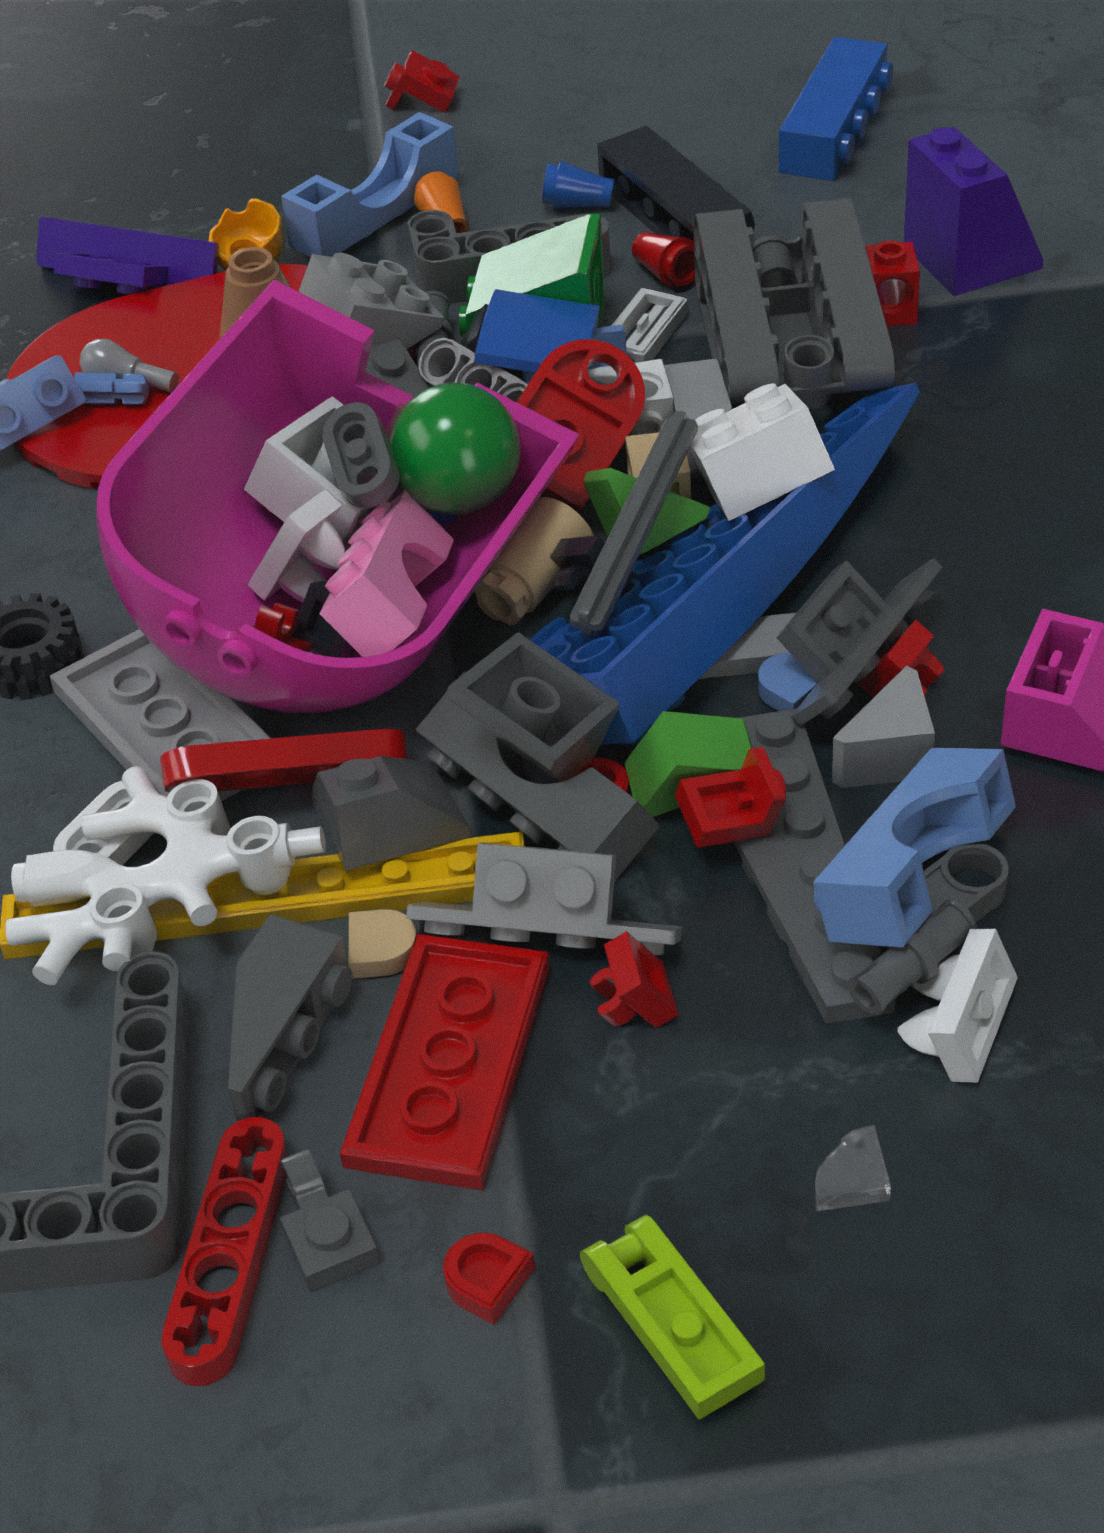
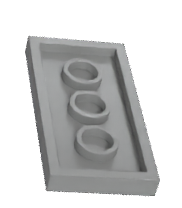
[50,629,270,802]

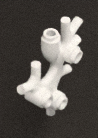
[5,766,326,985]

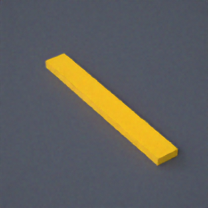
[0,832,524,960]

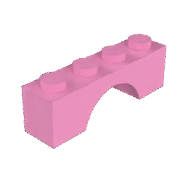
[319,490,454,657]

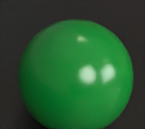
[390,383,521,516]

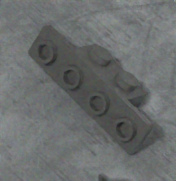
[776,558,942,726]

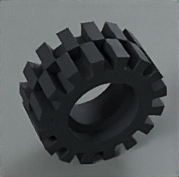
[0,593,84,700]

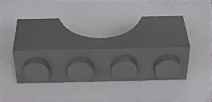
[415,672,660,882]

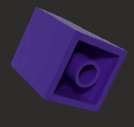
[904,126,1044,296]

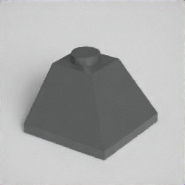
[445,632,621,783]
[311,756,470,871]

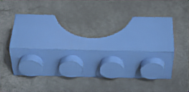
[281,112,459,257]
[813,748,1016,948]

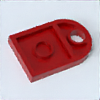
[517,339,645,515]

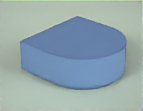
[758,653,818,711]

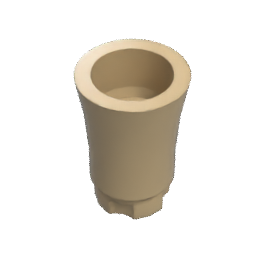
[474,497,594,626]

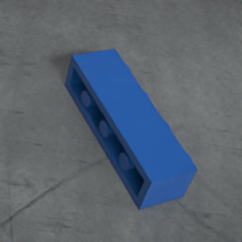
[779,37,893,181]

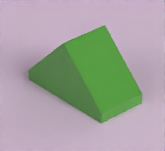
[583,468,710,554]
[624,711,753,817]

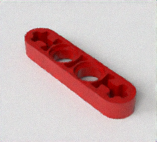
[160,729,408,793]
[161,1117,289,1387]

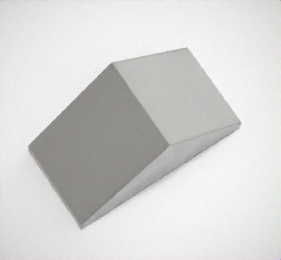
[832,666,935,788]

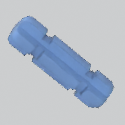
[74,372,149,406]

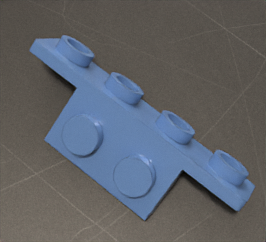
[0,355,85,450]

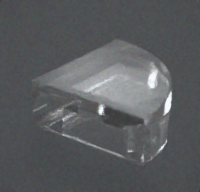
[815,1125,891,1211]

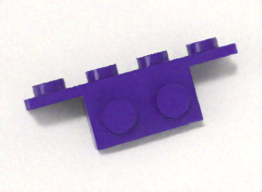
[36,217,219,294]

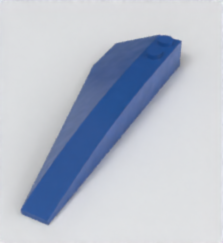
[529,383,920,748]

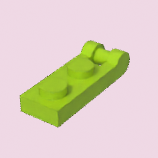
[580,1215,765,1420]

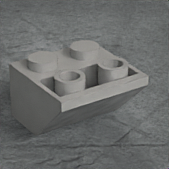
[299,253,445,350]

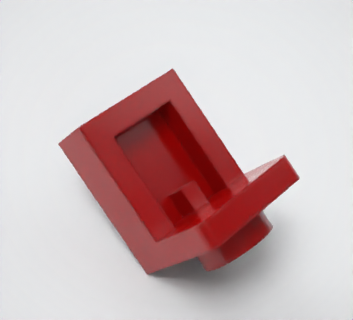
[384,50,460,113]
[675,747,786,848]

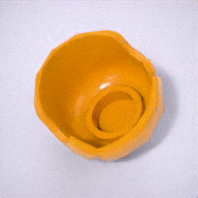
[208,199,284,271]

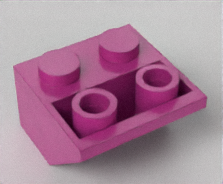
[1001,609,1104,772]

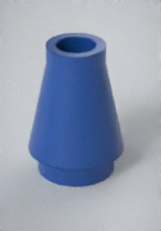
[542,160,614,210]

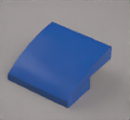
[474,289,600,373]

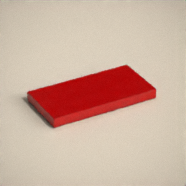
[340,934,550,1191]

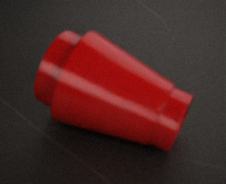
[632,232,695,287]

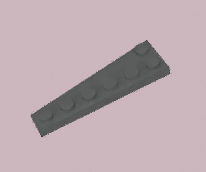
[733,708,895,1024]

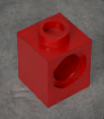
[865,240,920,326]

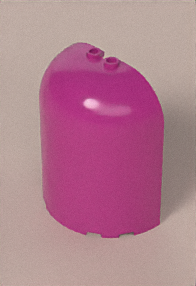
[96,280,579,714]

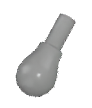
[79,339,179,393]

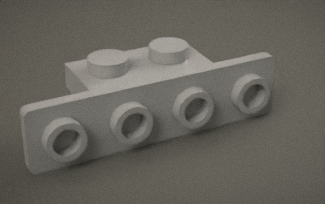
[406,843,682,955]

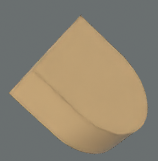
[348,909,417,979]

